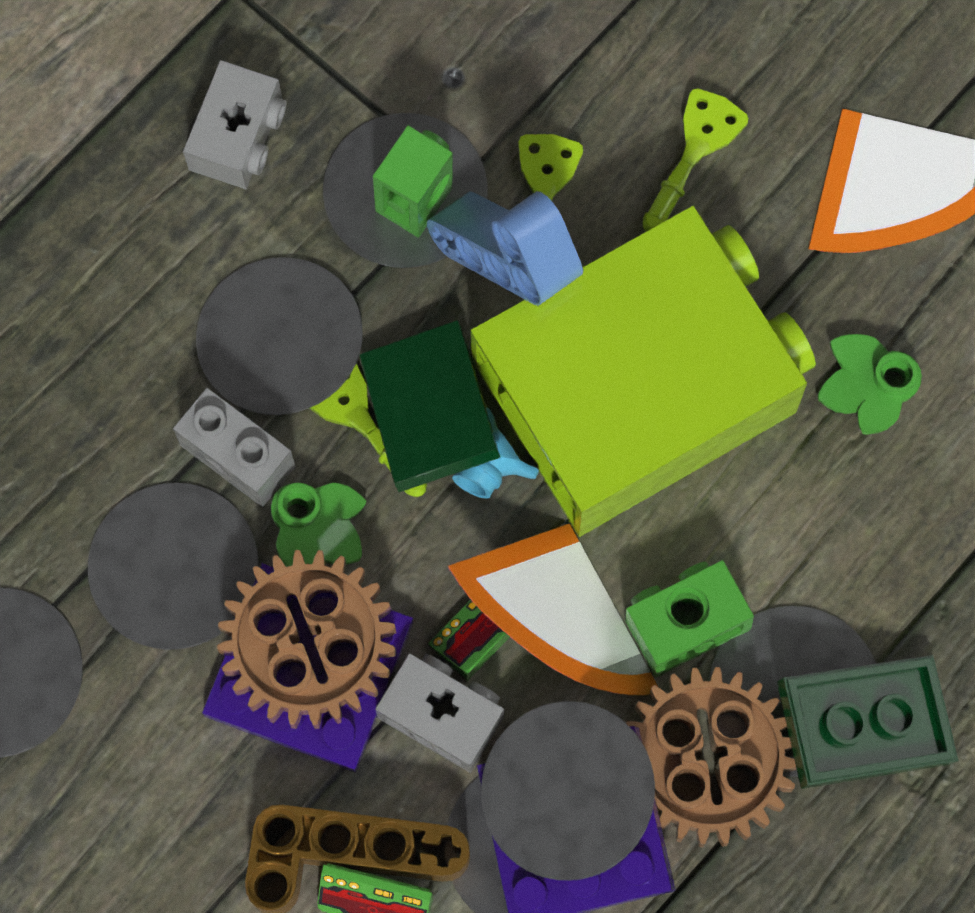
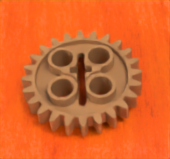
[217,550,396,729]
[626,667,797,847]

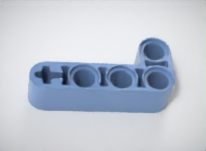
[427,191,583,306]

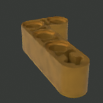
[245,805,470,913]

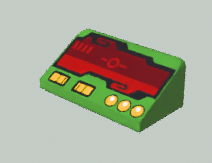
[428,600,510,682]
[317,863,433,913]

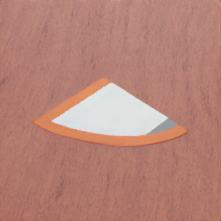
[809,108,975,253]
[448,523,658,695]

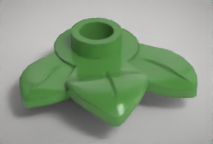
[818,334,922,435]
[271,483,366,567]

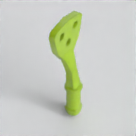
[643,88,749,232]
[518,134,583,201]
[309,363,427,497]

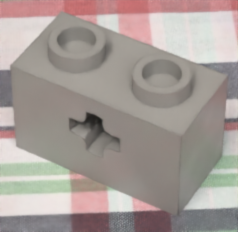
[183,60,287,190]
[173,388,296,508]
[375,653,504,773]

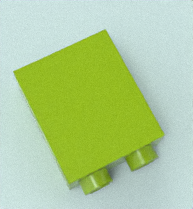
[471,206,816,537]

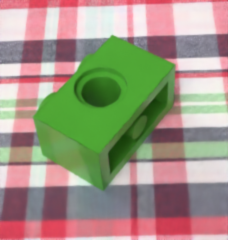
[373,125,453,238]
[625,560,754,678]

